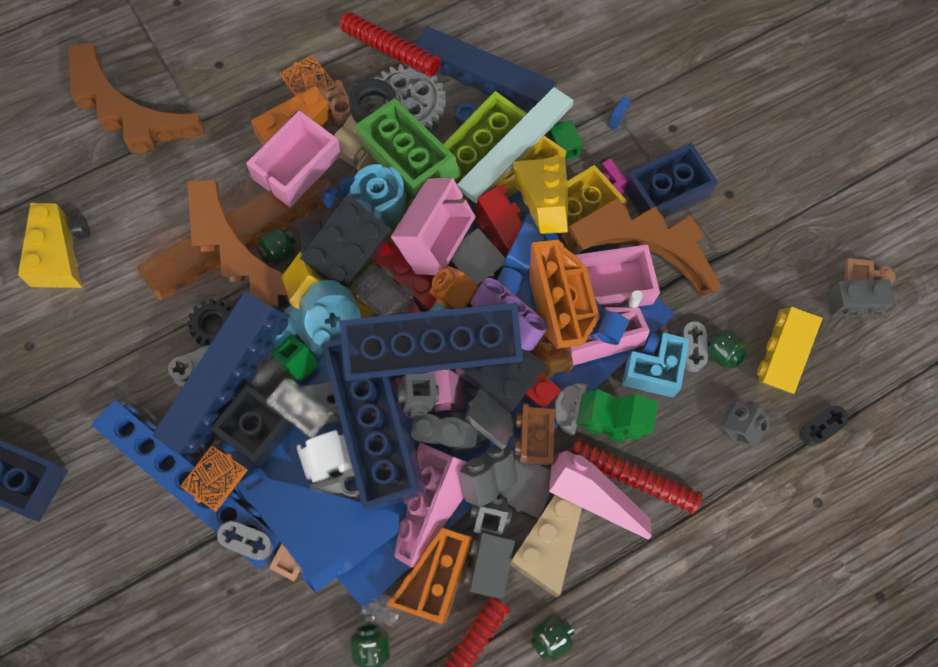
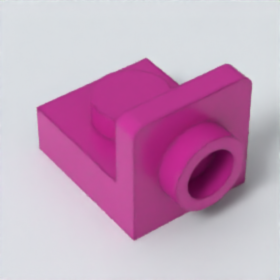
[600,159,628,196]

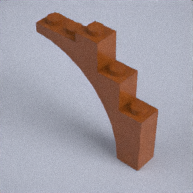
[68,43,205,153]
[187,180,289,306]
[559,197,722,297]

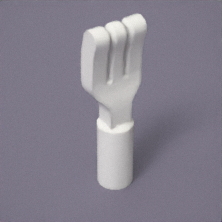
[622,290,643,308]

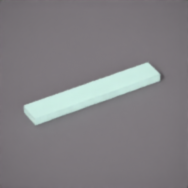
[457,87,574,204]

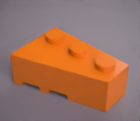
[251,86,331,146]
[387,528,472,624]

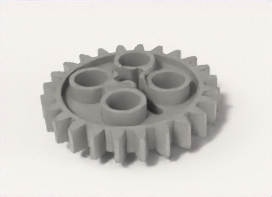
[368,64,446,130]

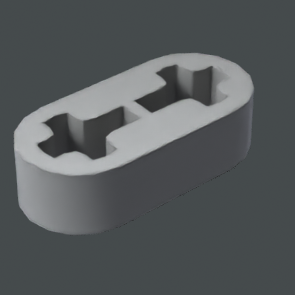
[681,321,708,372]
[217,521,273,560]

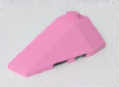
[394,443,468,568]
[549,451,652,540]

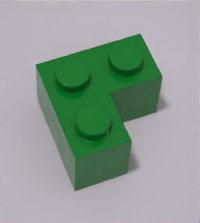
[576,389,658,442]

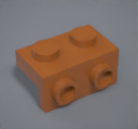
[515,403,555,465]

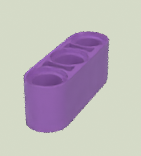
[471,278,548,351]

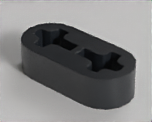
[800,406,848,446]

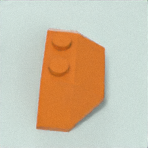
[529,240,600,349]

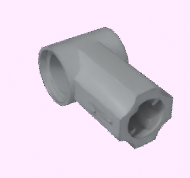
[309,470,360,500]

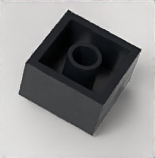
[210,385,295,468]

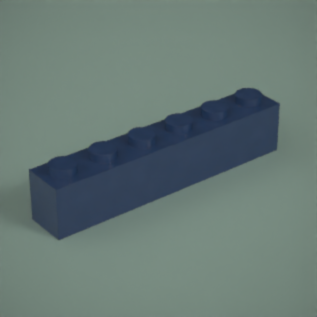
[415,26,556,113]

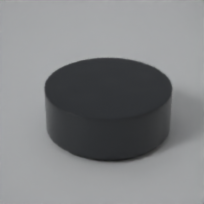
[68,213,90,240]

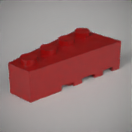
[474,183,523,258]

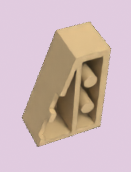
[510,494,582,597]

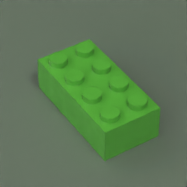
[354,98,460,200]

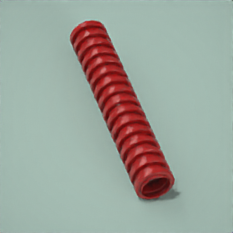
[340,11,440,77]
[570,438,703,515]
[441,596,510,667]

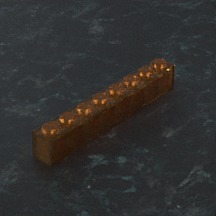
[137,173,333,300]

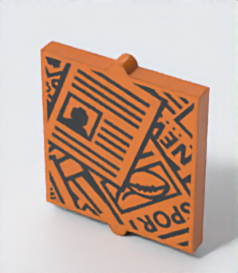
[279,55,335,96]
[180,446,247,511]

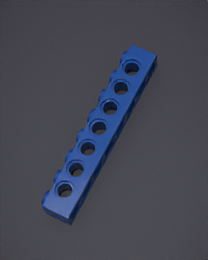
[91,400,282,570]

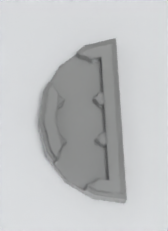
[554,383,588,436]

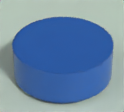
[455,103,478,126]
[641,332,661,356]

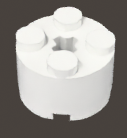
[296,430,353,483]

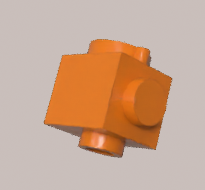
[429,266,479,310]

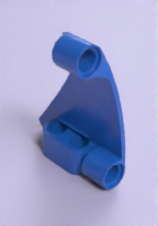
[497,213,629,345]
[234,465,399,593]

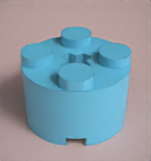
[350,164,407,223]
[299,280,361,345]

